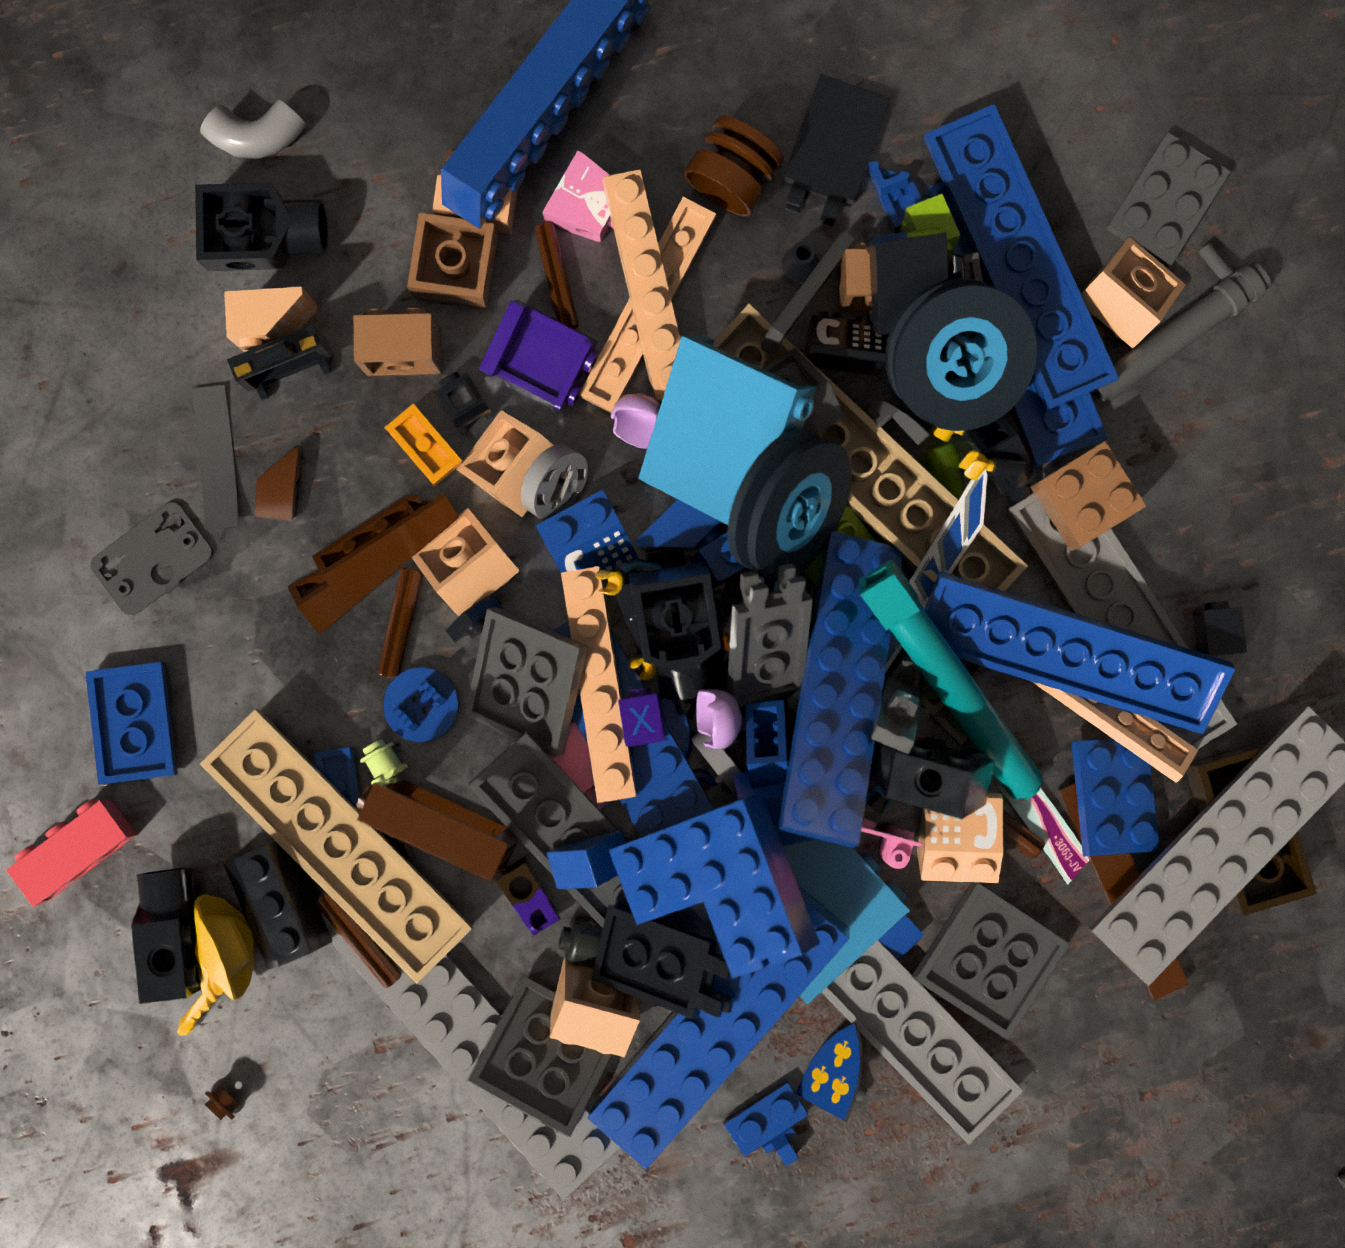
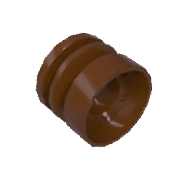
[684,115,784,217]

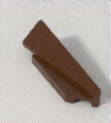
[287,494,458,633]

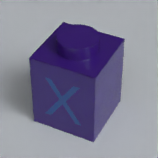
[618,688,668,747]

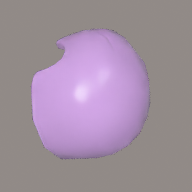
[610,393,661,449]
[696,689,742,749]

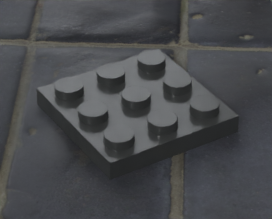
[465,607,588,757]
[912,882,1070,1040]
[466,976,612,1137]

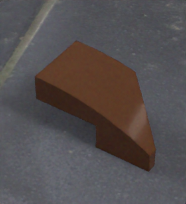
[255,445,301,520]

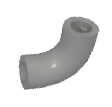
[200,100,307,159]

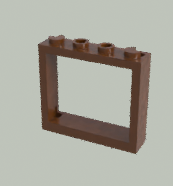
[356,777,519,882]

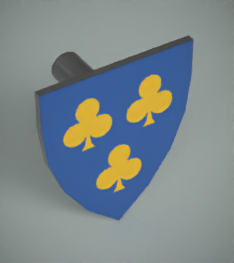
[796,1023,867,1122]

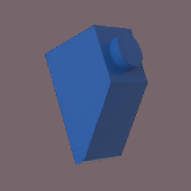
[635,499,721,551]

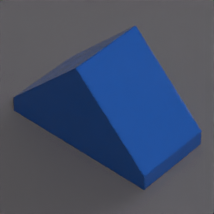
[546,829,625,889]

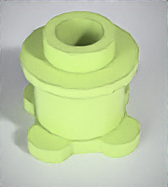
[360,739,409,785]

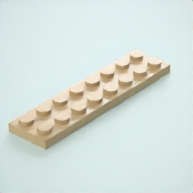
[200,709,473,984]

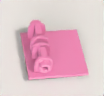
[861,818,923,869]

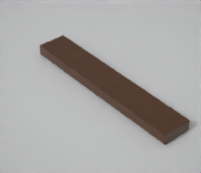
[1057,782,1189,1000]

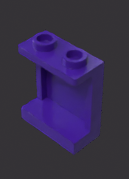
[479,300,599,411]

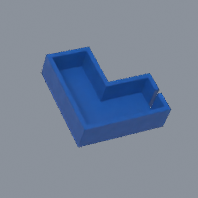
[609,792,820,978]

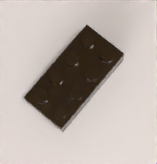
[1186,744,1317,916]

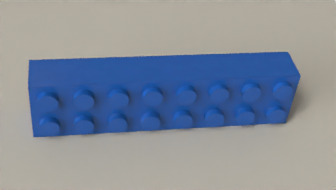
[441,0,651,229]
[587,883,850,1170]

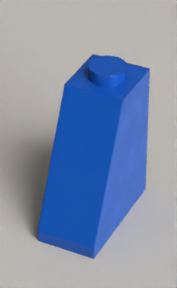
[745,700,791,789]

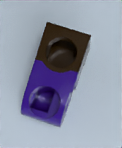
[496,856,561,936]

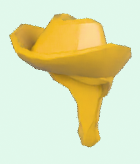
[177,894,255,1035]

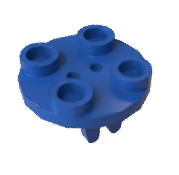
[383,667,460,743]

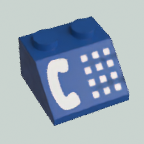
[535,489,639,573]

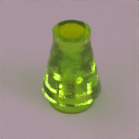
[924,442,966,498]

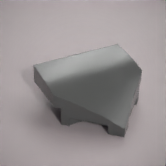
[857,394,932,445]

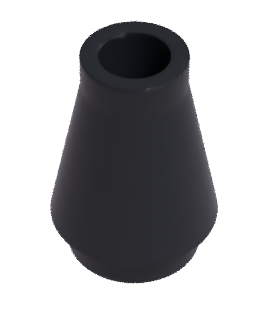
[782,242,819,282]

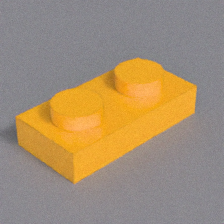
[384,403,463,486]

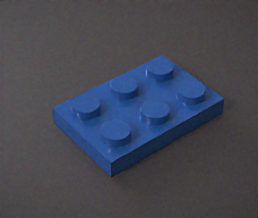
[85,662,178,785]
[1071,739,1160,857]

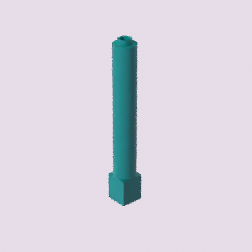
[859,559,1043,799]

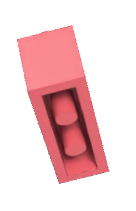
[6,798,138,907]

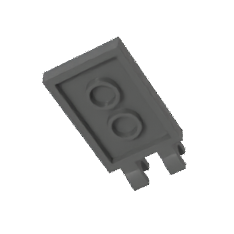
[727,564,812,707]

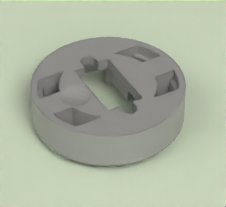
[521,444,588,520]
[691,732,743,798]

